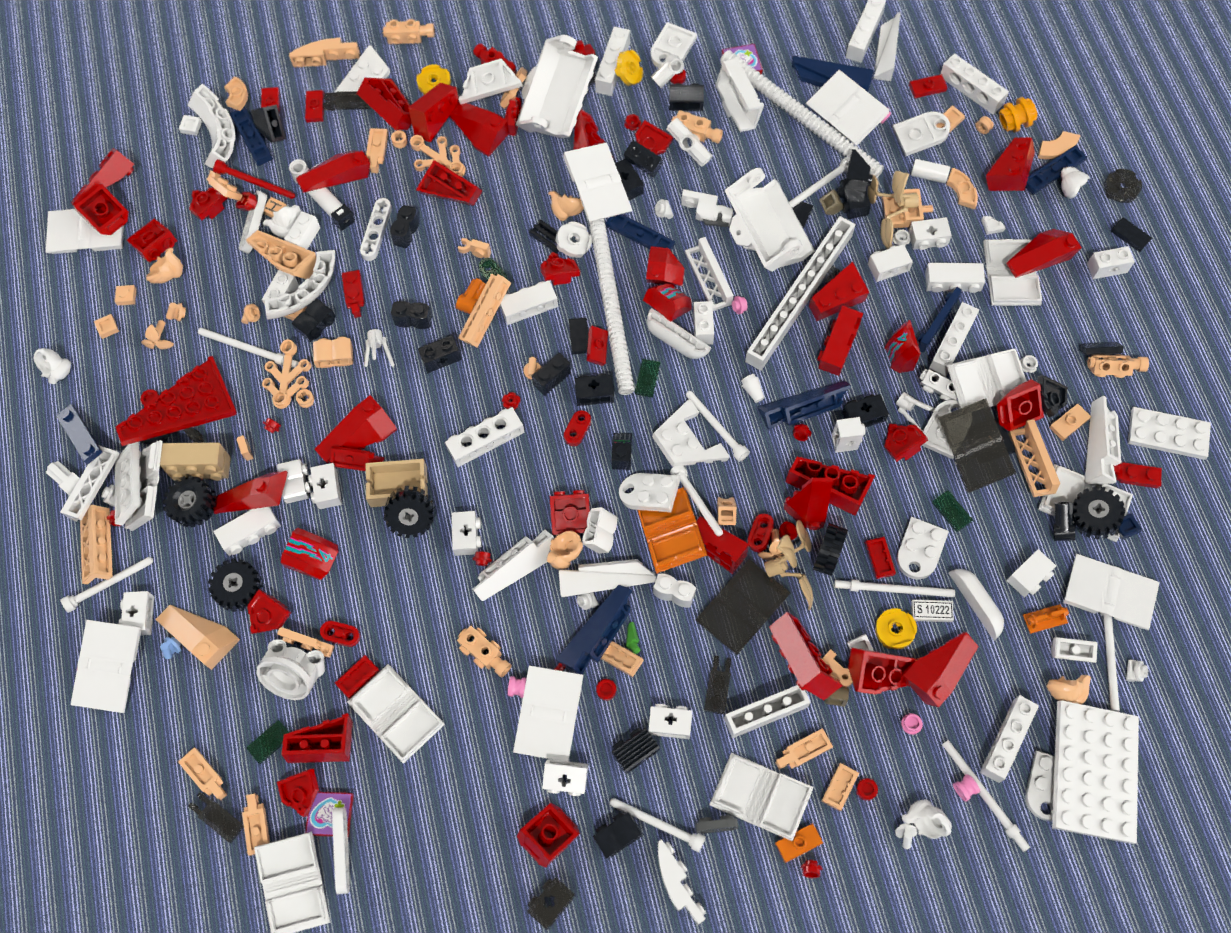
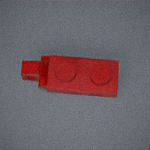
[342,270,365,318]
[330,446,385,471]
[1113,462,1162,489]

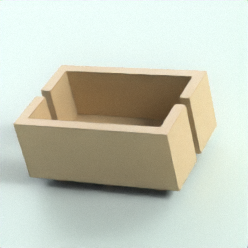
[160,443,231,481]
[366,459,428,507]

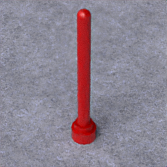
[213,159,295,199]

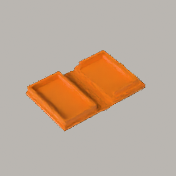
[638,487,707,574]

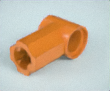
[456,278,486,314]

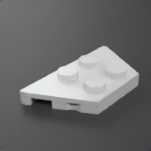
[335,45,390,97]
[459,59,523,105]

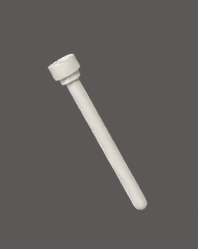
[789,156,850,208]
[686,391,750,462]
[670,466,723,536]
[60,557,153,613]
[610,798,706,852]

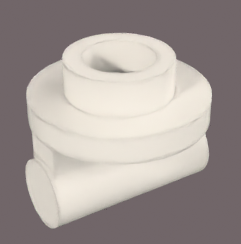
[655,199,674,219]
[101,484,115,507]
[577,592,599,610]
[1126,660,1148,682]
[895,823,917,849]

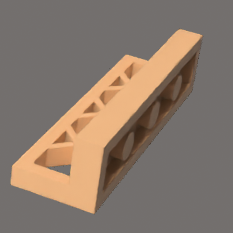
[458,274,511,348]
[1008,420,1060,497]
[80,505,113,585]

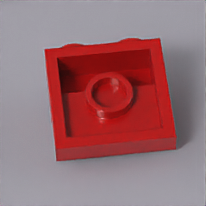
[127,218,177,263]
[550,490,590,535]

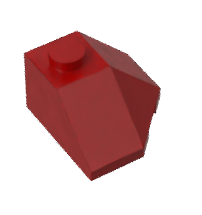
[646,247,685,286]

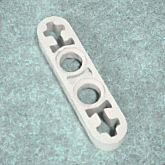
[239,190,267,254]
[360,198,392,261]
[332,807,350,894]

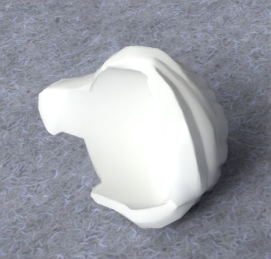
[1060,167,1090,199]
[263,205,301,238]
[33,348,71,384]
[902,800,952,839]

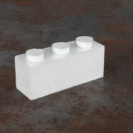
[925,263,985,293]
[500,280,558,325]
[213,507,281,556]

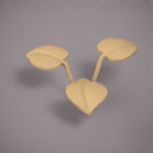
[867,171,919,249]
[764,520,813,610]

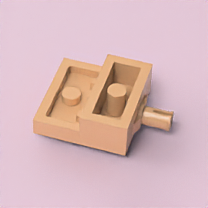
[882,189,933,228]

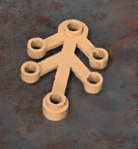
[410,135,466,177]
[262,340,311,409]

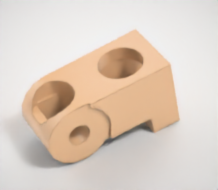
[717,497,736,525]
[822,649,853,688]

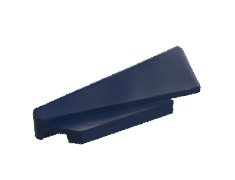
[791,56,874,92]
[757,381,851,430]
[556,585,632,675]

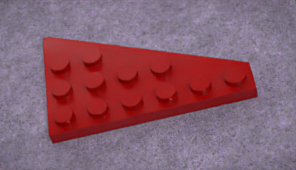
[115,356,236,446]

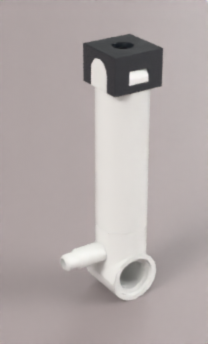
[289,159,355,231]

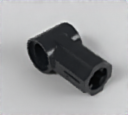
[1053,501,1075,541]

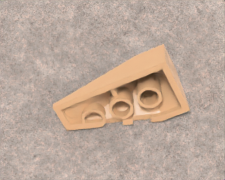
[246,230,316,279]
[155,605,240,670]

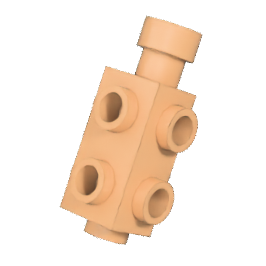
[383,19,435,44]
[671,110,723,144]
[1087,354,1149,378]
[457,625,512,678]

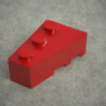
[356,77,412,130]
[986,137,1035,191]
[416,160,482,206]
[817,305,864,376]
[696,516,749,574]
[282,713,353,763]

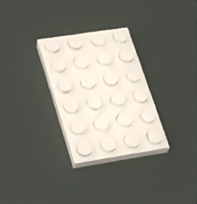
[1052,700,1139,844]

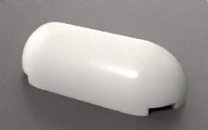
[647,308,711,359]
[948,569,1004,640]

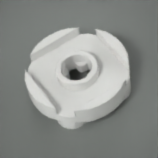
[556,222,592,258]

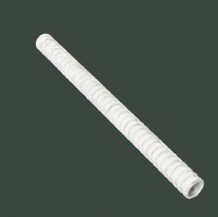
[721,50,884,178]
[589,219,635,395]

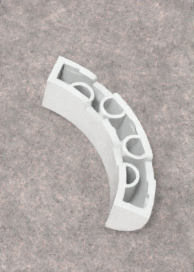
[187,84,235,168]
[265,250,335,320]

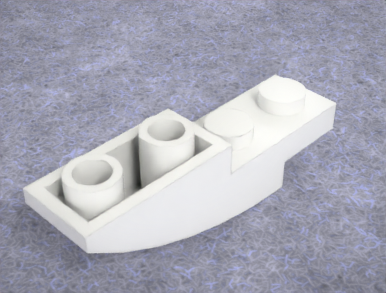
[658,839,706,925]

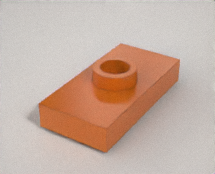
[775,823,823,863]

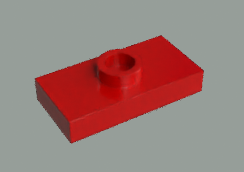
[909,74,948,99]
[261,87,280,111]
[305,90,324,123]
[587,326,608,366]
[865,537,896,579]
[335,655,380,698]

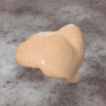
[548,191,584,221]
[146,247,183,284]
[547,531,583,570]
[1046,675,1091,705]

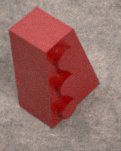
[408,82,459,142]
[809,261,869,321]

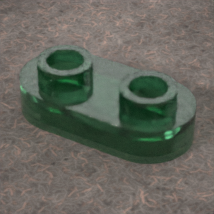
[478,258,507,282]

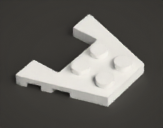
[652,399,730,467]

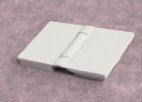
[806,70,890,146]
[563,143,632,222]
[46,209,124,254]
[983,239,1042,306]
[947,348,1026,414]
[125,440,163,531]
[1038,464,1133,542]
[1063,554,1160,630]
[71,620,142,713]
[347,664,445,764]
[513,666,584,762]
[710,753,813,841]
[254,832,330,933]

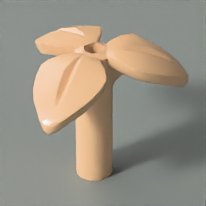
[141,320,174,349]
[758,529,784,561]

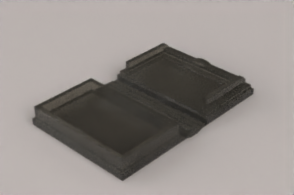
[938,398,1016,493]
[695,559,791,655]

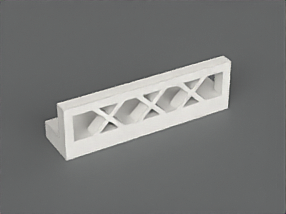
[685,237,734,311]
[60,446,120,522]

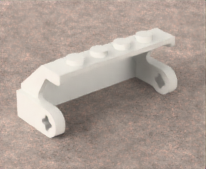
[516,35,598,138]
[724,168,815,272]

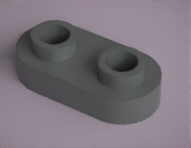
[695,815,739,834]

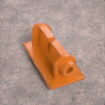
[1023,604,1069,634]

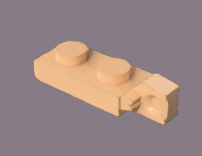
[366,128,388,173]
[206,170,243,201]
[277,627,334,658]
[775,728,833,770]
[178,747,227,800]
[242,793,270,856]

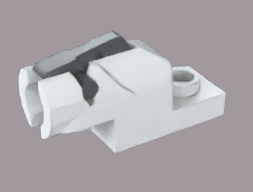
[681,189,734,227]

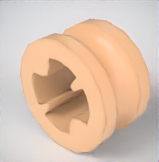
[976,116,994,134]
[391,130,408,148]
[296,389,315,408]

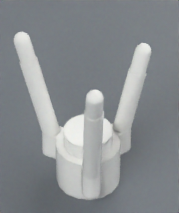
[364,329,394,367]
[896,392,935,432]

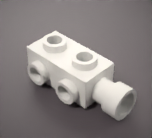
[919,369,957,401]

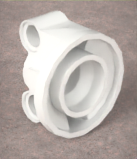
[256,639,325,700]

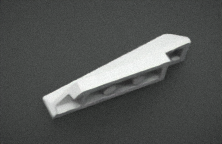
[874,12,901,81]
[1085,396,1121,484]
[473,530,554,601]
[559,559,656,597]

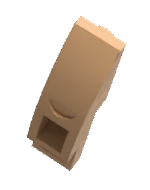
[289,38,360,67]

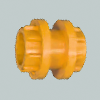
[999,97,1037,133]

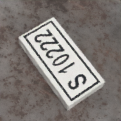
[911,600,954,622]

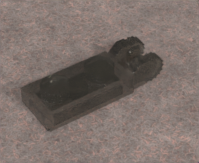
[323,91,371,111]
[704,655,731,715]
[188,792,244,843]

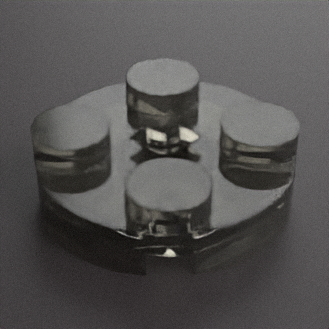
[1104,169,1142,203]

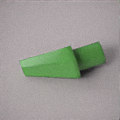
[626,622,640,654]

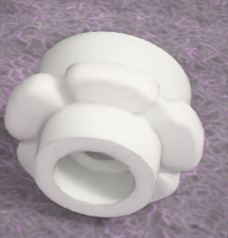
[893,230,910,246]
[1020,355,1038,373]

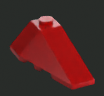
[296,150,370,193]
[1007,229,1082,278]
[213,471,288,514]

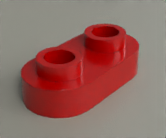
[235,192,258,211]
[564,410,591,446]
[748,514,774,552]
[320,621,360,647]

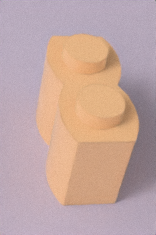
[313,337,353,368]

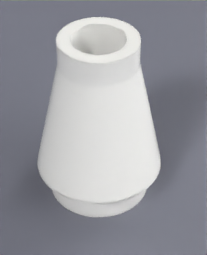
[741,374,765,403]

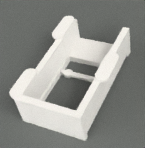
[715,59,764,132]

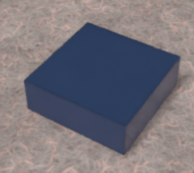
[1117,513,1142,540]

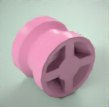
[508,676,527,698]
[953,774,980,802]

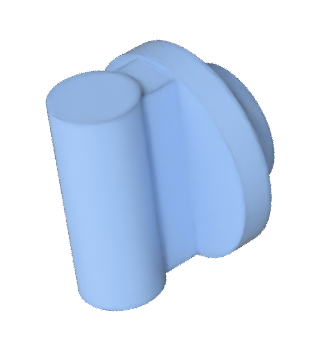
[160,637,181,659]

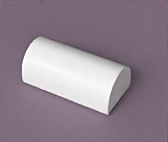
[911,159,950,184]
[1051,637,1097,663]

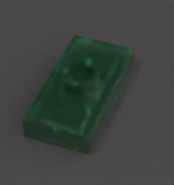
[635,359,660,398]
[932,490,973,533]
[246,720,290,764]

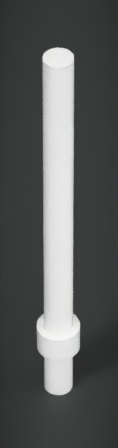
[198,328,299,368]
[834,579,955,597]
[1101,613,1120,712]
[942,740,1030,852]

